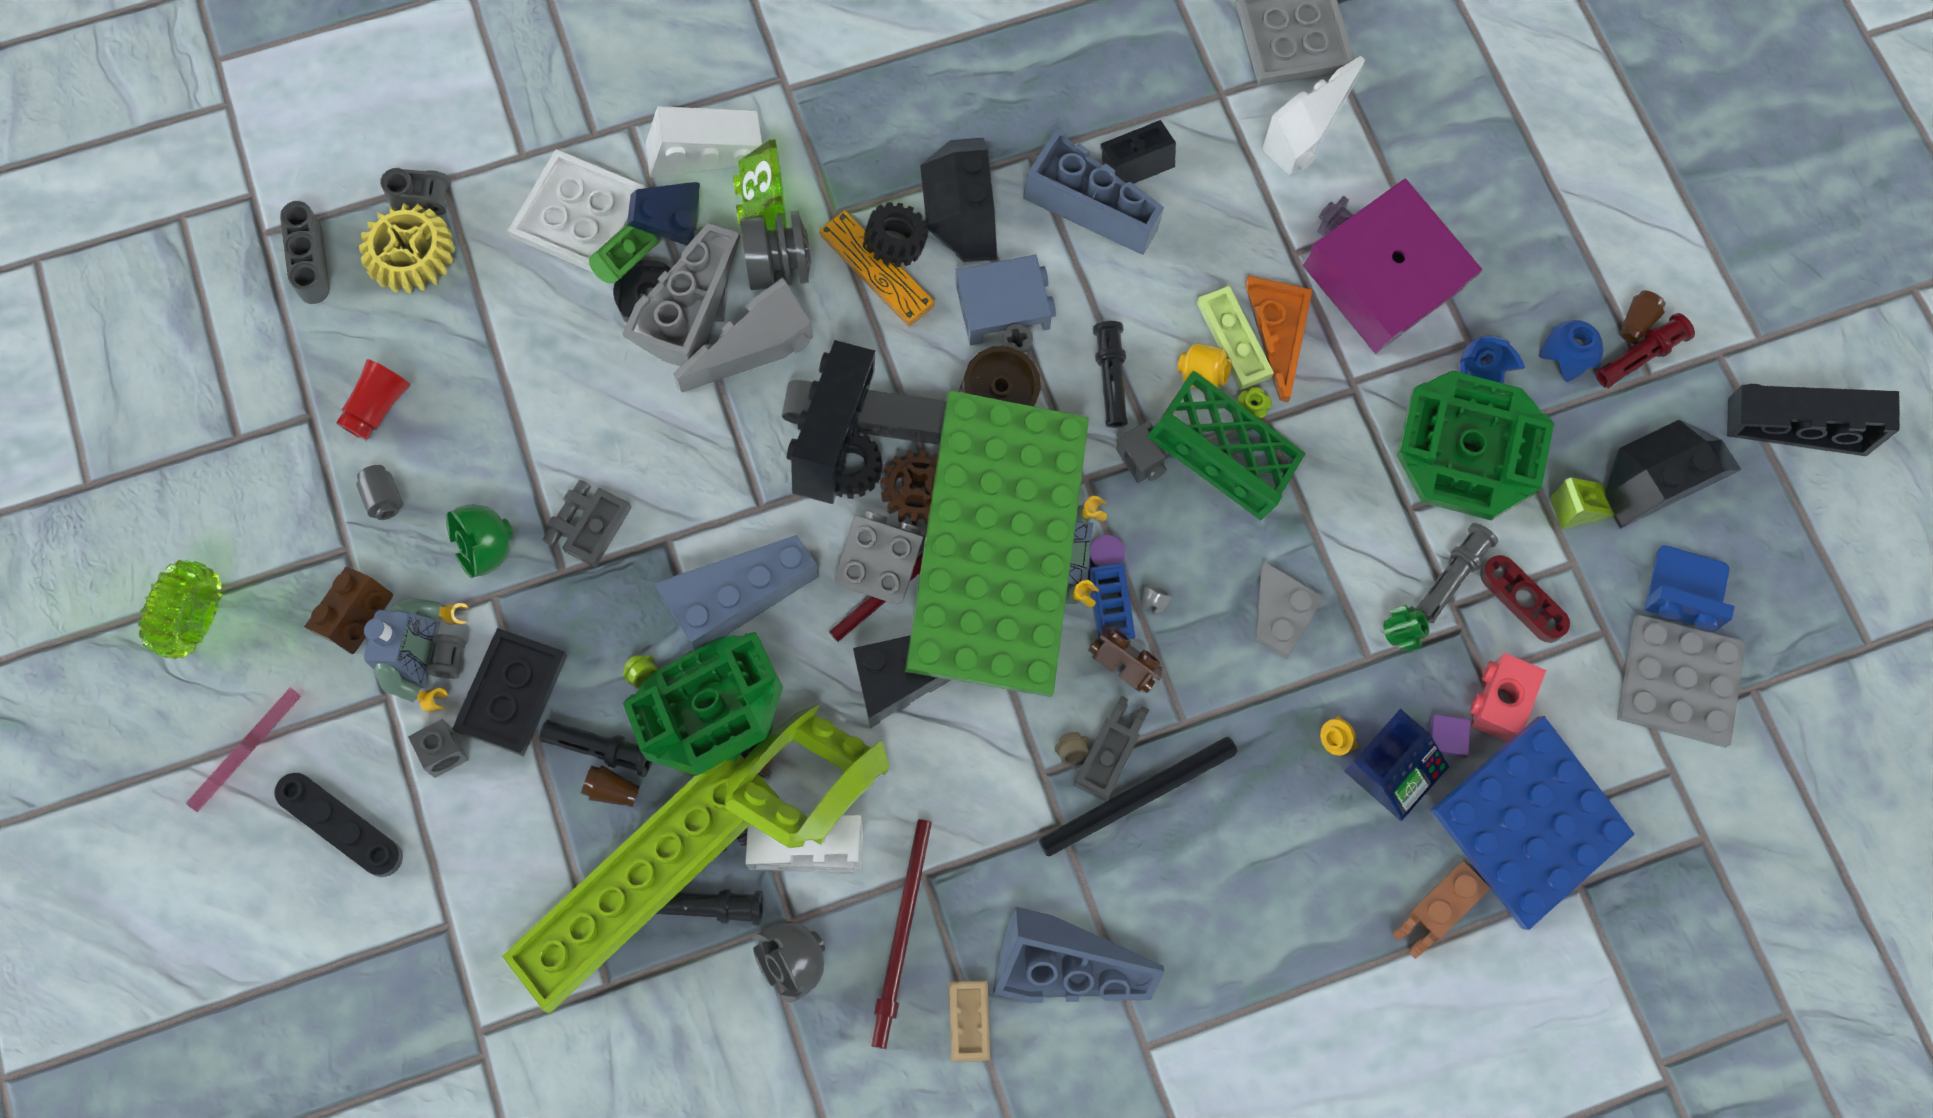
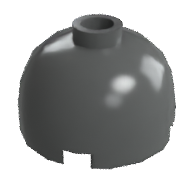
[752,921,825,1003]

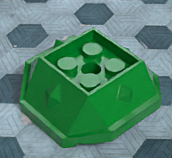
[1397,370,1554,521]
[623,632,783,776]

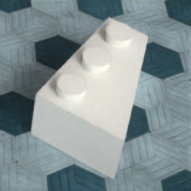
[645,106,762,178]

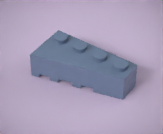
[1023,127,1164,255]

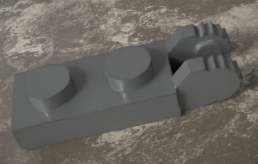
[1073,696,1149,802]

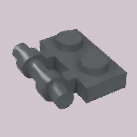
[542,480,632,568]

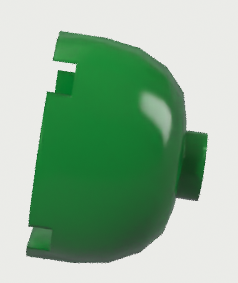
[446,504,513,578]

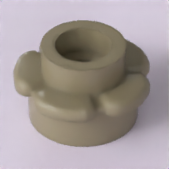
[1054,732,1090,764]

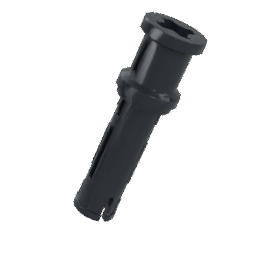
[1093,321,1128,428]
[539,719,652,777]
[656,889,764,925]

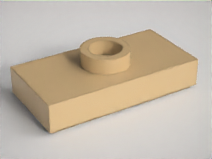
[949,981,991,1062]

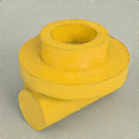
[1320,715,1360,756]

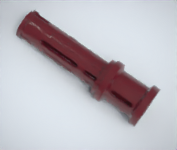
[1595,313,1695,388]

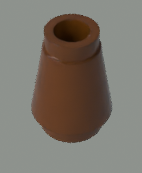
[1619,290,1666,344]
[581,765,640,807]

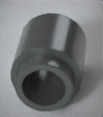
[356,465,403,520]

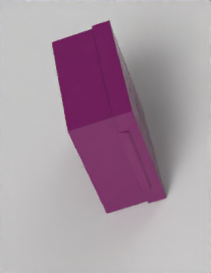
[1302,178,1483,354]

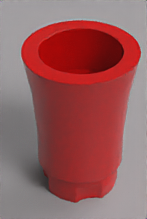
[336,359,411,441]

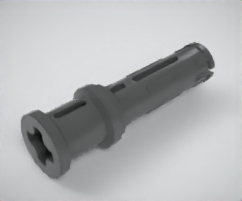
[1415,523,1499,623]

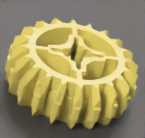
[358,203,455,295]

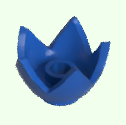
[1539,320,1604,382]
[1460,335,1525,383]

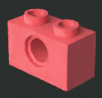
[1470,653,1546,742]

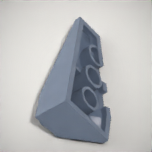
[993,907,1164,1003]

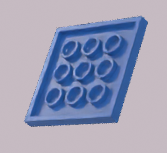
[1431,716,1635,930]

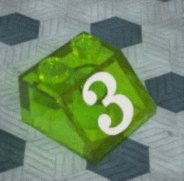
[733,139,787,231]

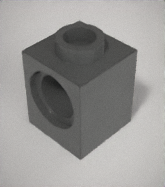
[408,719,469,778]

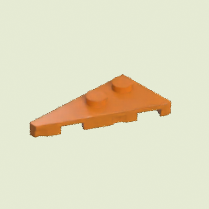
[1245,275,1313,402]

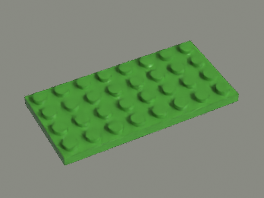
[905,390,1089,697]

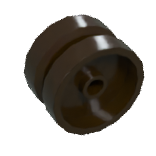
[958,346,1041,407]

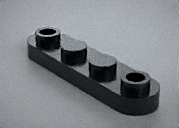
[274,773,403,877]

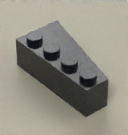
[786,340,875,504]
[1727,384,1900,456]

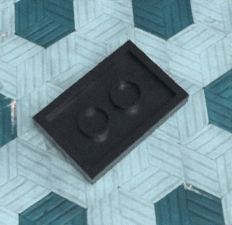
[452,628,567,757]

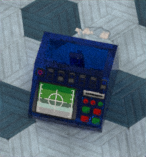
[1344,708,1449,821]

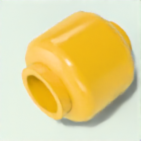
[1178,343,1232,389]

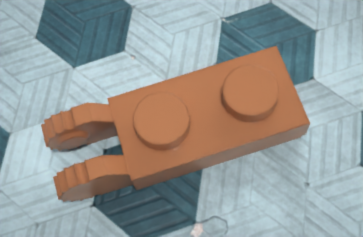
[1392,861,1491,959]

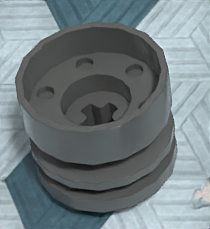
[740,211,811,291]

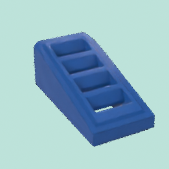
[1087,563,1136,642]

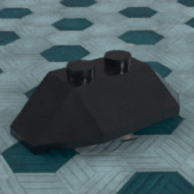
[920,138,997,262]
[1605,420,1741,529]

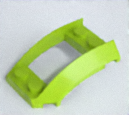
[725,703,890,848]

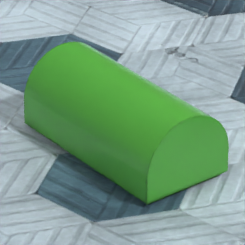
[589,224,660,283]

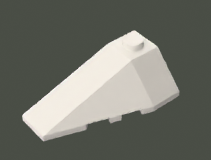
[1262,56,1365,176]

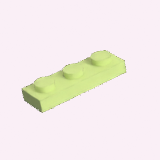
[1197,285,1274,391]

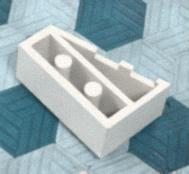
[745,814,864,873]

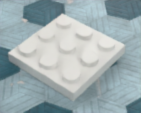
[508,149,646,273]

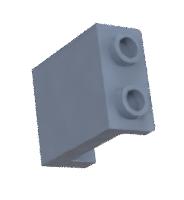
[955,254,1056,345]

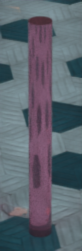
[186,687,302,812]

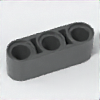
[280,201,330,304]

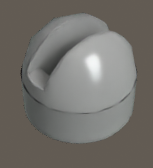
[1140,584,1172,614]

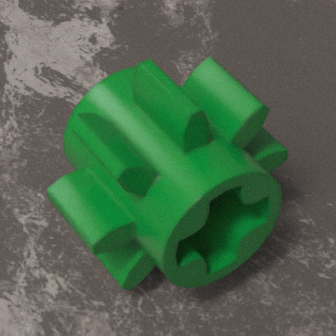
[1383,604,1430,652]

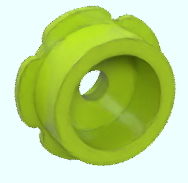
[1237,387,1272,419]
[623,655,658,688]

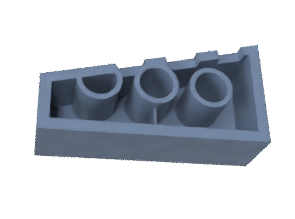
[653,535,819,650]

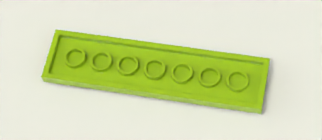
[502,755,779,1014]

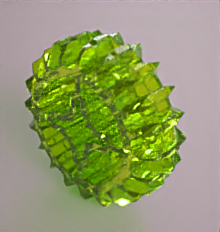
[138,560,222,659]

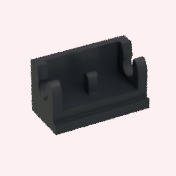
[1100,120,1176,184]

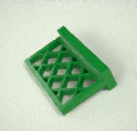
[1147,370,1306,521]

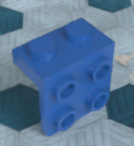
[1644,545,1735,631]

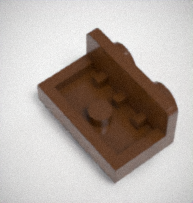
[304,567,393,654]

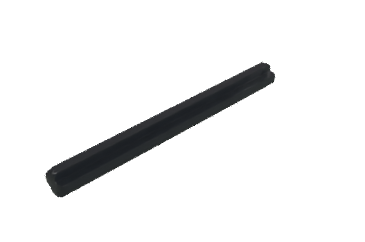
[1039,737,1238,856]

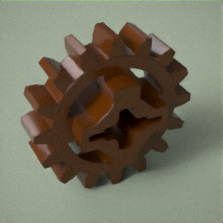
[880,449,938,526]

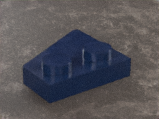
[627,182,700,246]

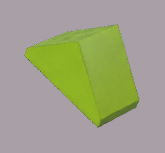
[1550,477,1614,530]

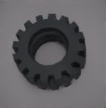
[864,202,929,267]
[835,431,882,499]

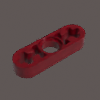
[1480,555,1570,643]

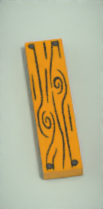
[819,210,935,327]

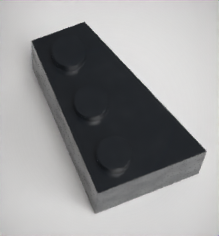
[853,635,951,729]

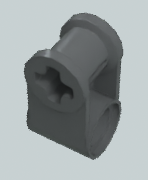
[380,168,452,215]

